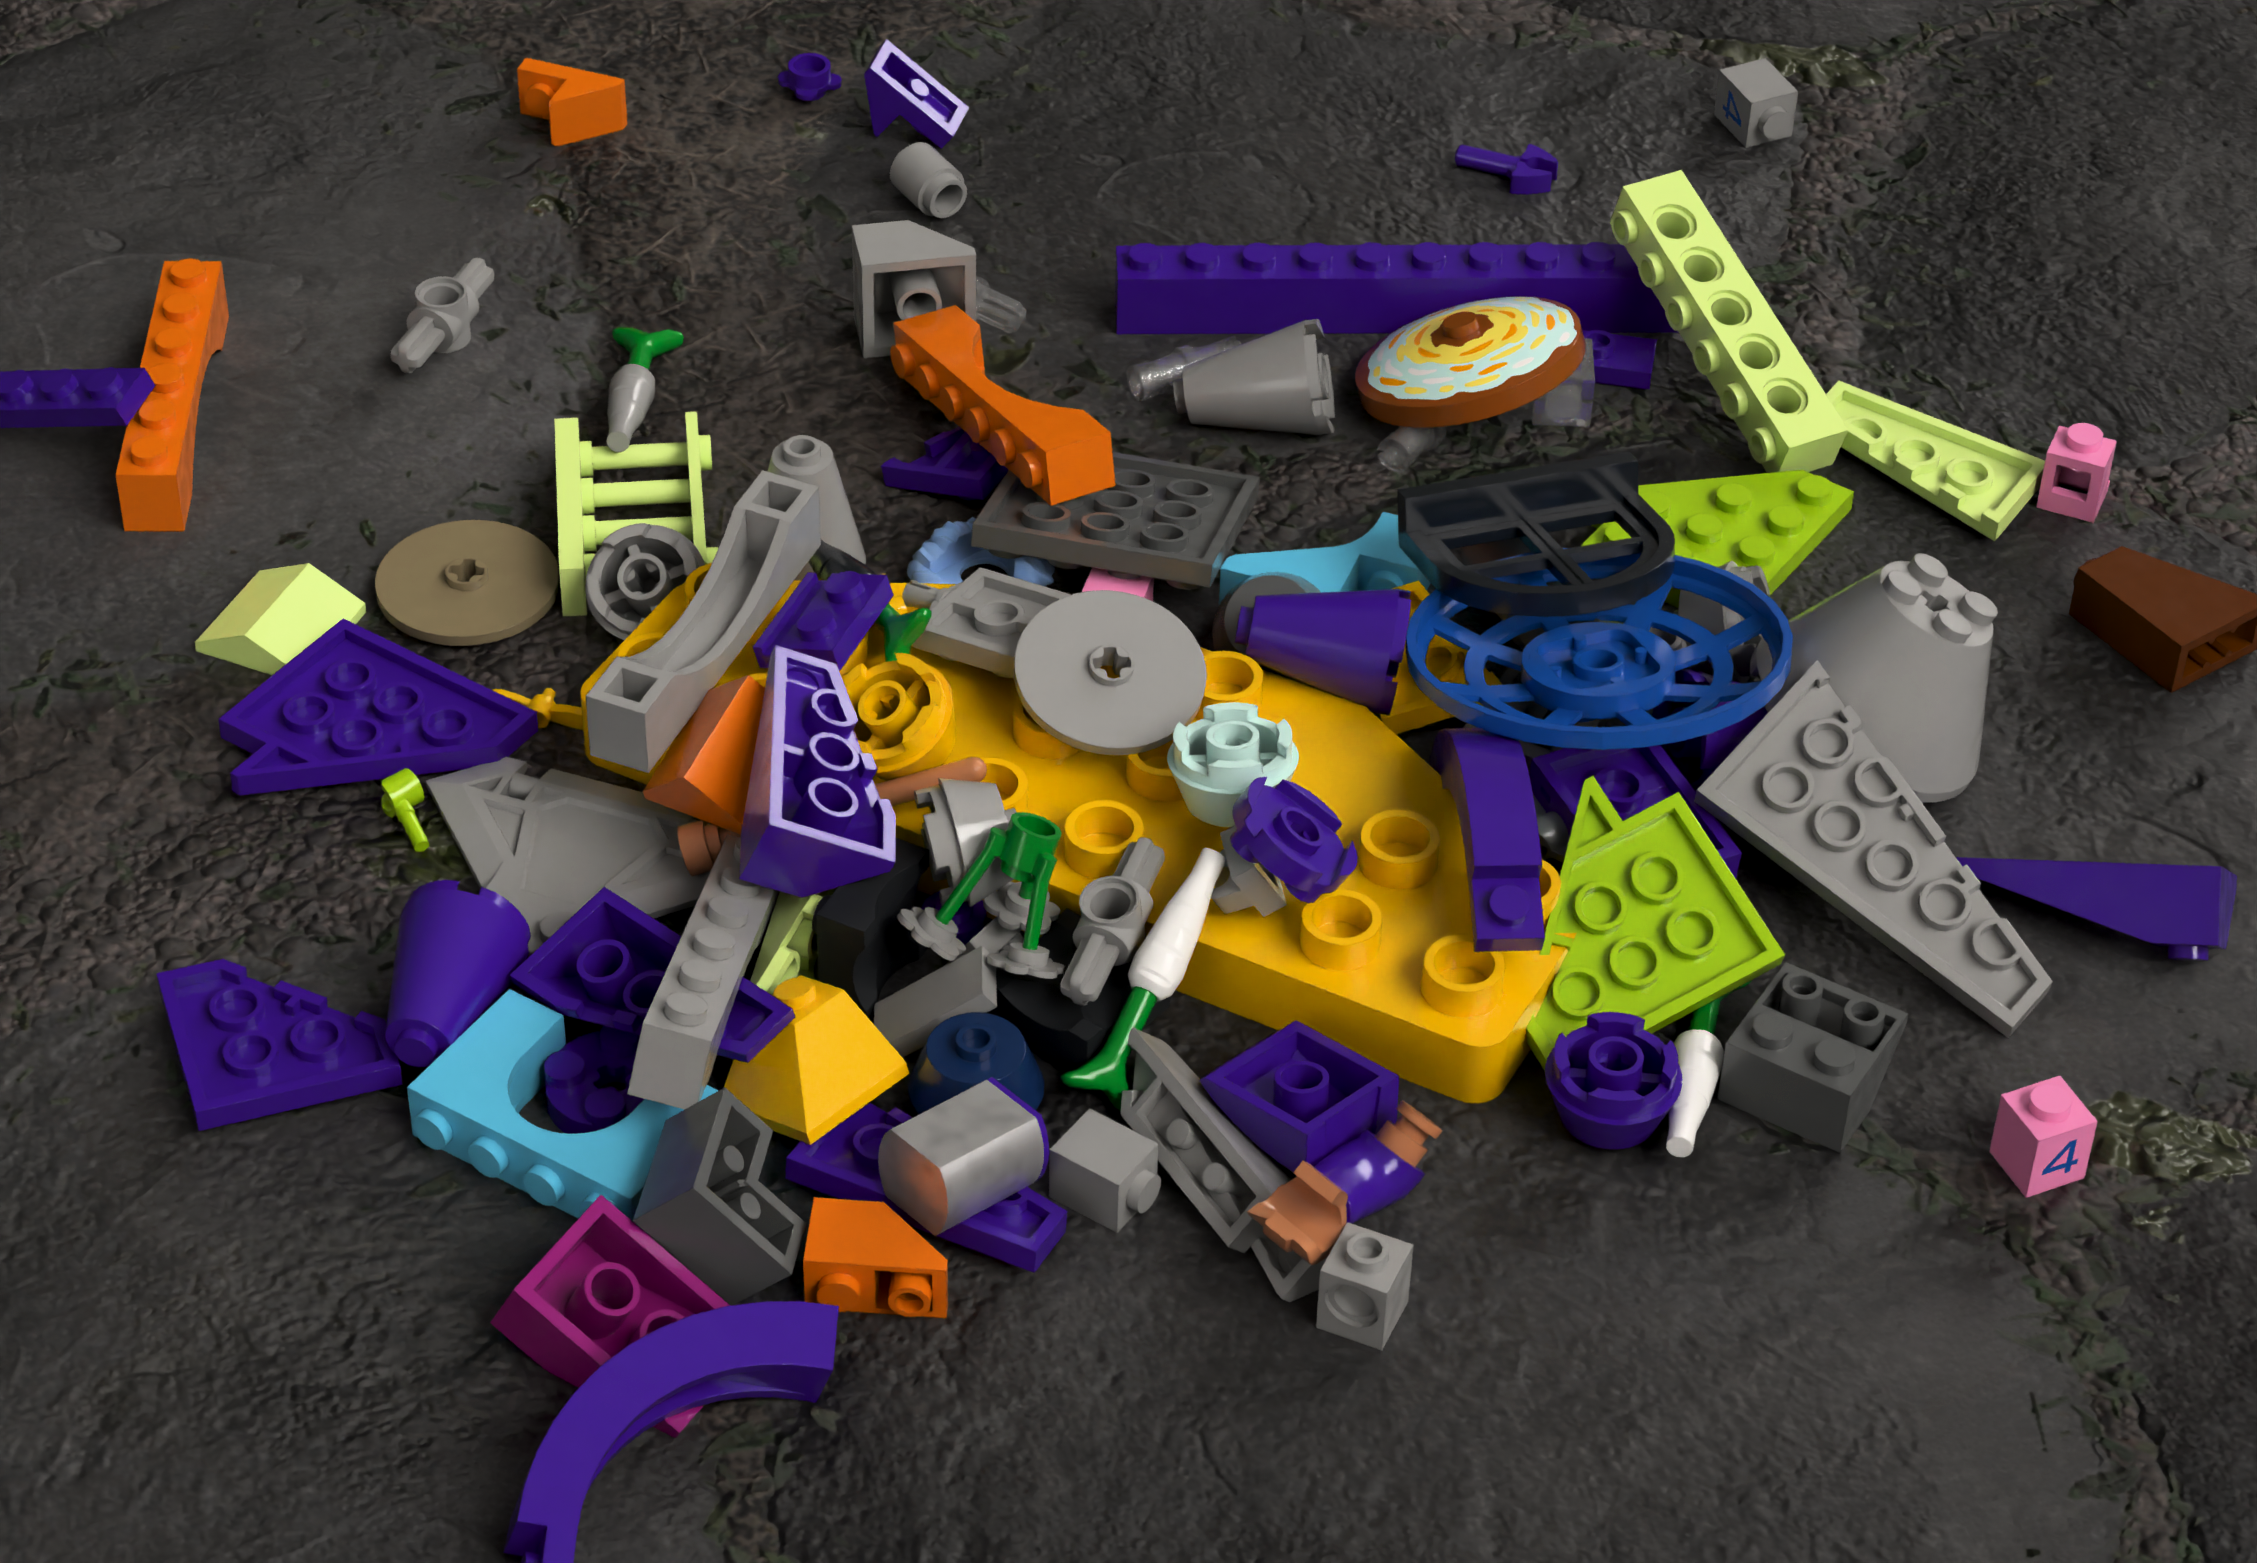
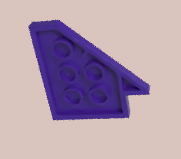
[218,618,538,796]

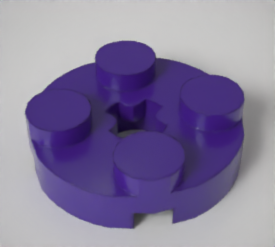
[1230,777,1358,903]
[544,1026,644,1134]

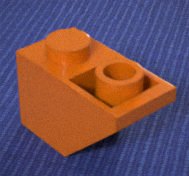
[803,1197,948,1318]

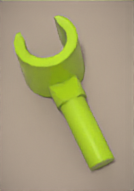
[381,768,430,852]

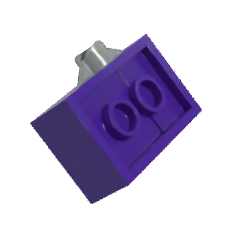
[1529,745,1742,879]

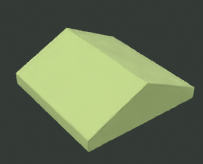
[195,563,366,675]

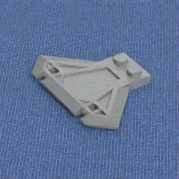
[426,757,710,957]

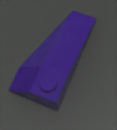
[739,645,896,898]
[1956,857,2237,961]
[510,887,795,1063]

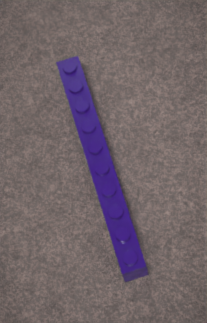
[1115,242,1678,334]

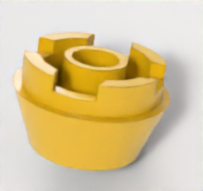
[843,653,956,781]

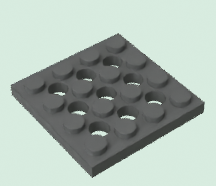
[971,452,1260,590]

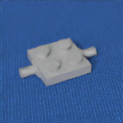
[902,567,1071,679]

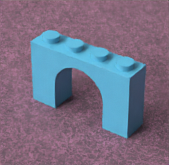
[407,989,719,1233]

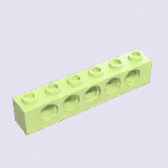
[1610,170,1849,473]

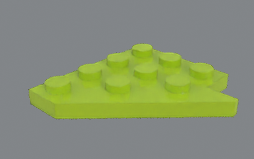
[1581,470,1854,608]
[1526,776,1785,1071]

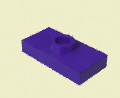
[1567,330,1657,390]

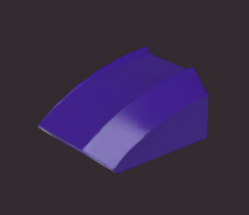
[1199,1020,1399,1172]

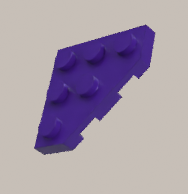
[156,959,402,1131]

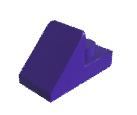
[864,39,969,149]

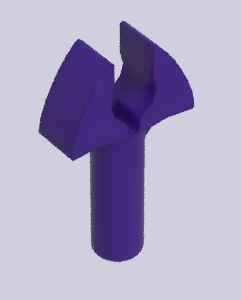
[1454,144,1558,195]

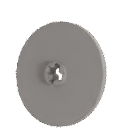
[1013,590,1207,755]

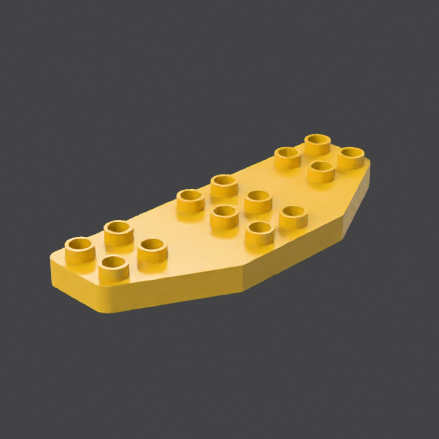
[580,563,1577,1104]

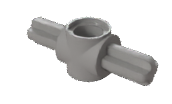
[390,257,495,373]
[1060,837,1165,1006]

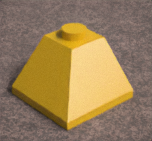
[724,975,910,1145]

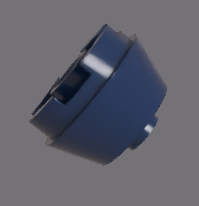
[908,1012,1044,1114]

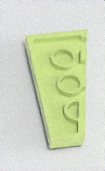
[1826,380,2045,542]

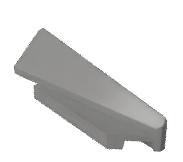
[1120,1027,1328,1302]

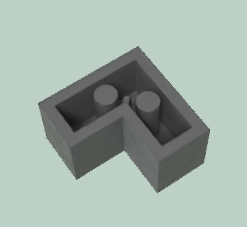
[633,1088,807,1305]

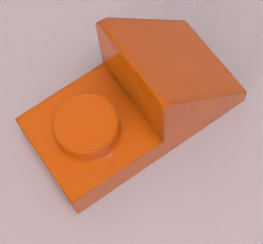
[517,58,627,146]

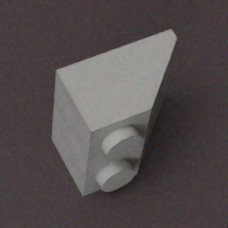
[852,220,976,358]

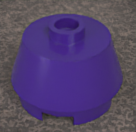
[1545,1012,1683,1149]

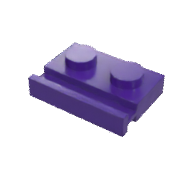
[753,571,894,671]

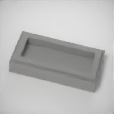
[874,946,997,1058]

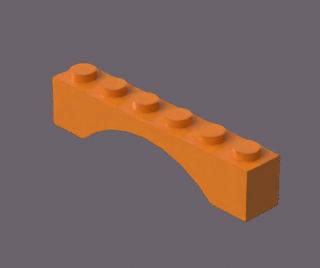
[115,258,229,532]
[890,305,1116,506]

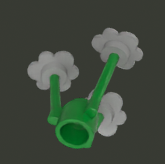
[897,812,1065,979]

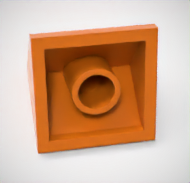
[642,675,765,835]

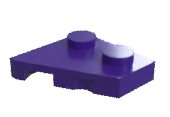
[881,426,1009,500]

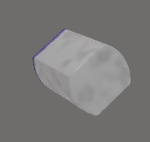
[878,1077,1049,1236]

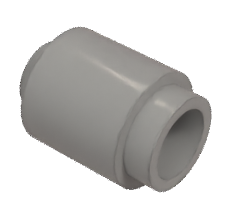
[890,142,967,218]

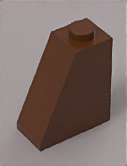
[2069,546,2257,693]

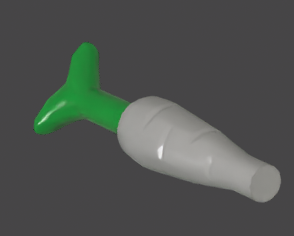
[606,327,684,452]

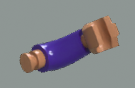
[1247,1100,1443,1265]

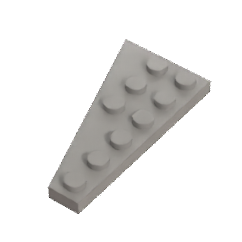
[1694,660,2053,1038]

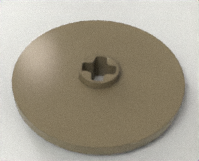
[375,520,559,646]

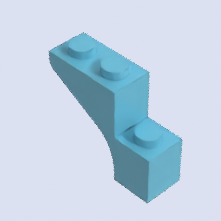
[1219,512,1430,605]

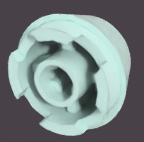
[1167,702,1299,827]

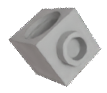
[1316,1222,1413,1351]

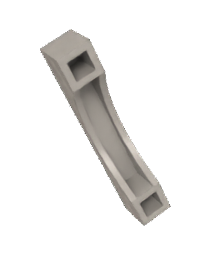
[586,470,821,773]
[627,834,780,1110]

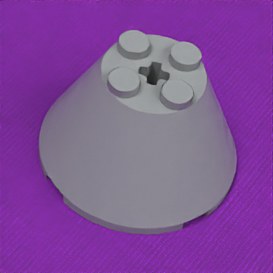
[1750,553,1998,803]

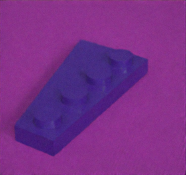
[785,1103,1067,1273]

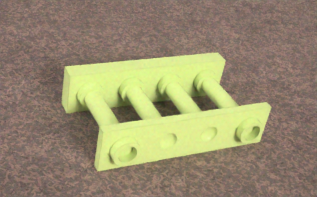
[554,412,718,616]

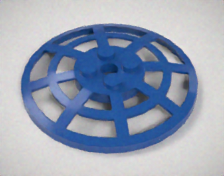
[1406,548,1793,750]

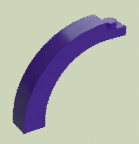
[1429,728,1545,952]
[504,1301,839,1563]

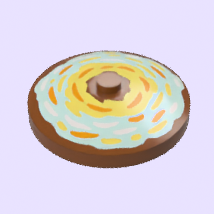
[1355,296,1586,428]

